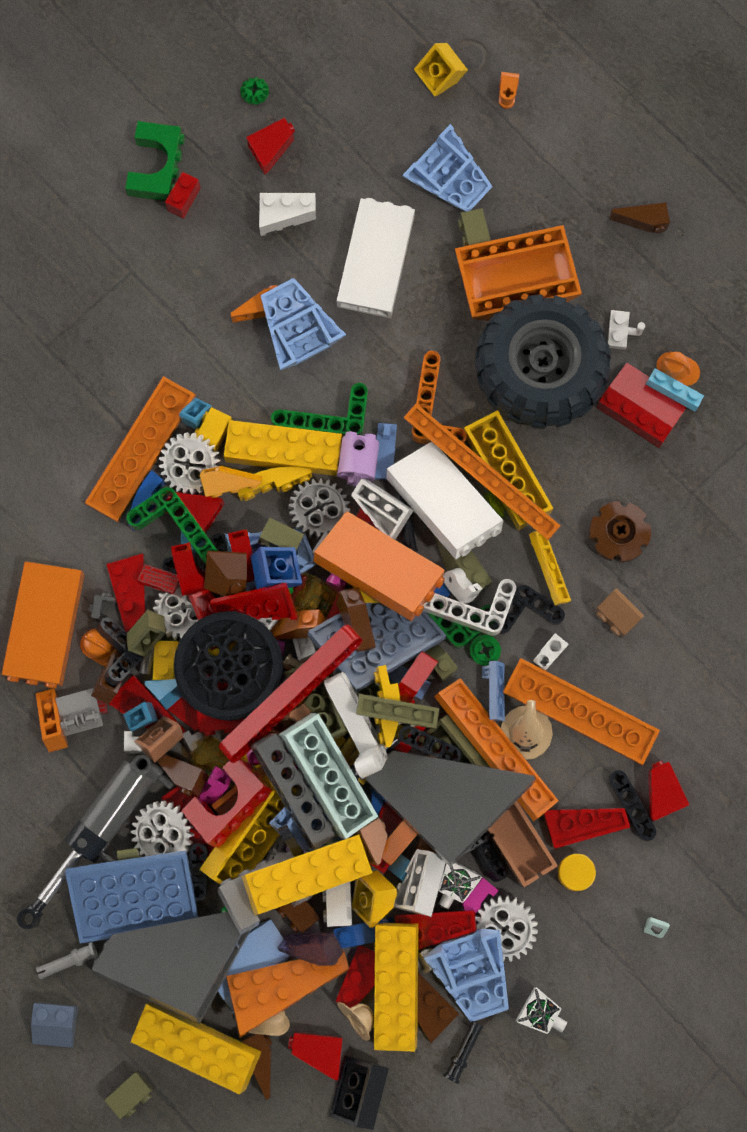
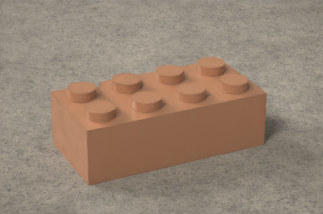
[487,801,558,888]

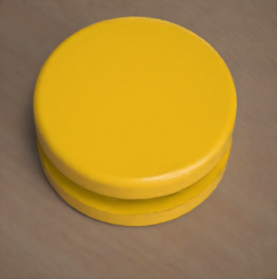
[557,854,596,891]

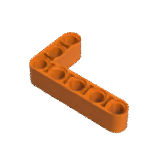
[412,351,466,445]

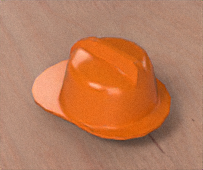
[656,352,700,386]
[80,629,120,666]

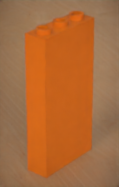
[313,511,445,622]
[2,561,85,689]

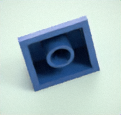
[250,547,302,589]

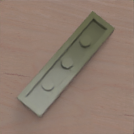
[356,694,439,729]

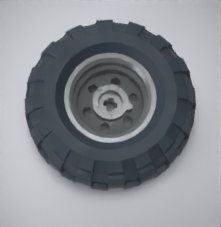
[475,294,611,429]

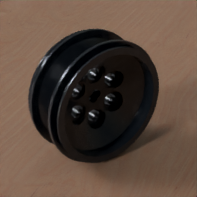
[174,611,284,721]

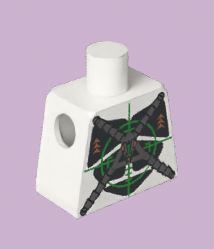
[438,862,482,909]
[515,987,567,1034]

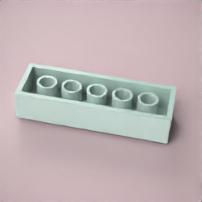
[278,713,378,839]

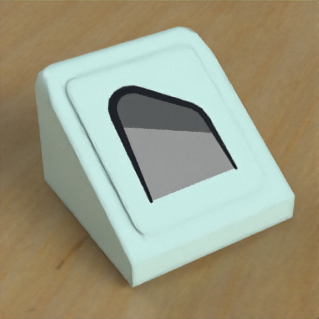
[644,917,670,938]

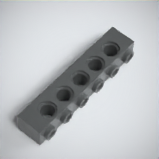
[250,733,335,850]

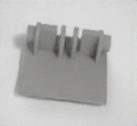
[55,688,103,736]

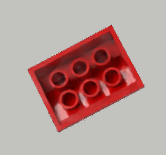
[596,363,687,448]

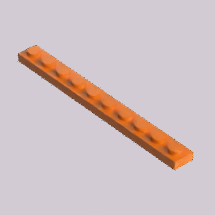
[404,403,561,541]

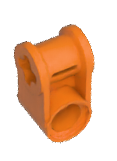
[499,72,519,109]

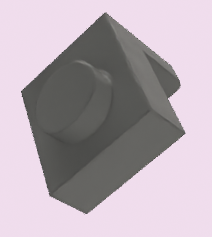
[89,593,117,622]

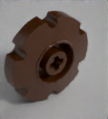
[589,501,651,563]

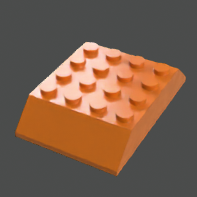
[455,225,582,321]

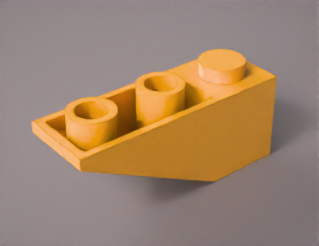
[200,466,263,498]

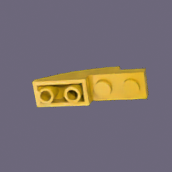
[237,467,312,501]
[373,665,400,748]

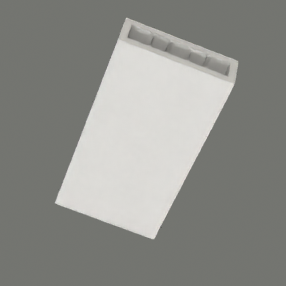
[337,198,415,318]
[386,442,503,559]

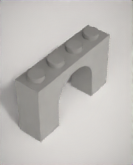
[218,851,312,935]

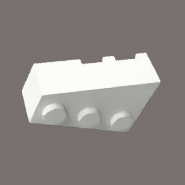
[259,193,316,236]
[351,479,414,540]
[394,849,446,917]
[322,882,352,927]

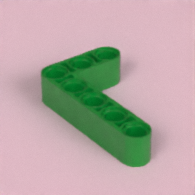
[271,383,368,437]
[127,487,217,565]
[428,601,495,649]

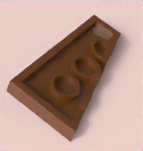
[418,972,459,1043]

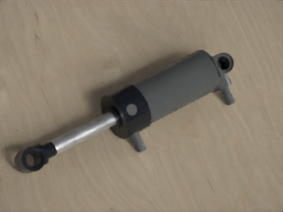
[17,755,174,929]

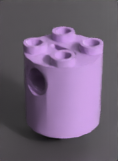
[337,431,379,486]

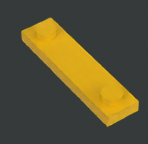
[529,531,571,605]

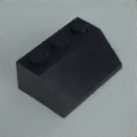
[329,1055,389,1130]

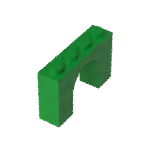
[125,121,185,201]

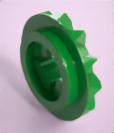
[240,76,269,105]
[470,635,501,666]

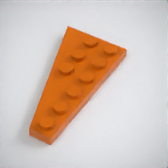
[226,949,349,1037]

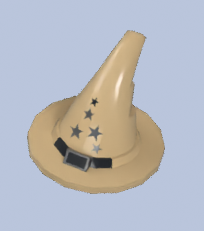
[501,700,553,760]

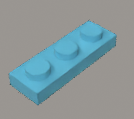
[646,368,704,412]

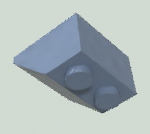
[31,1002,78,1048]

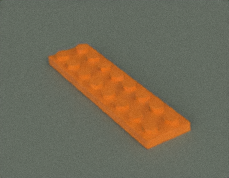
[85,376,196,523]
[503,658,660,765]
[434,678,559,821]

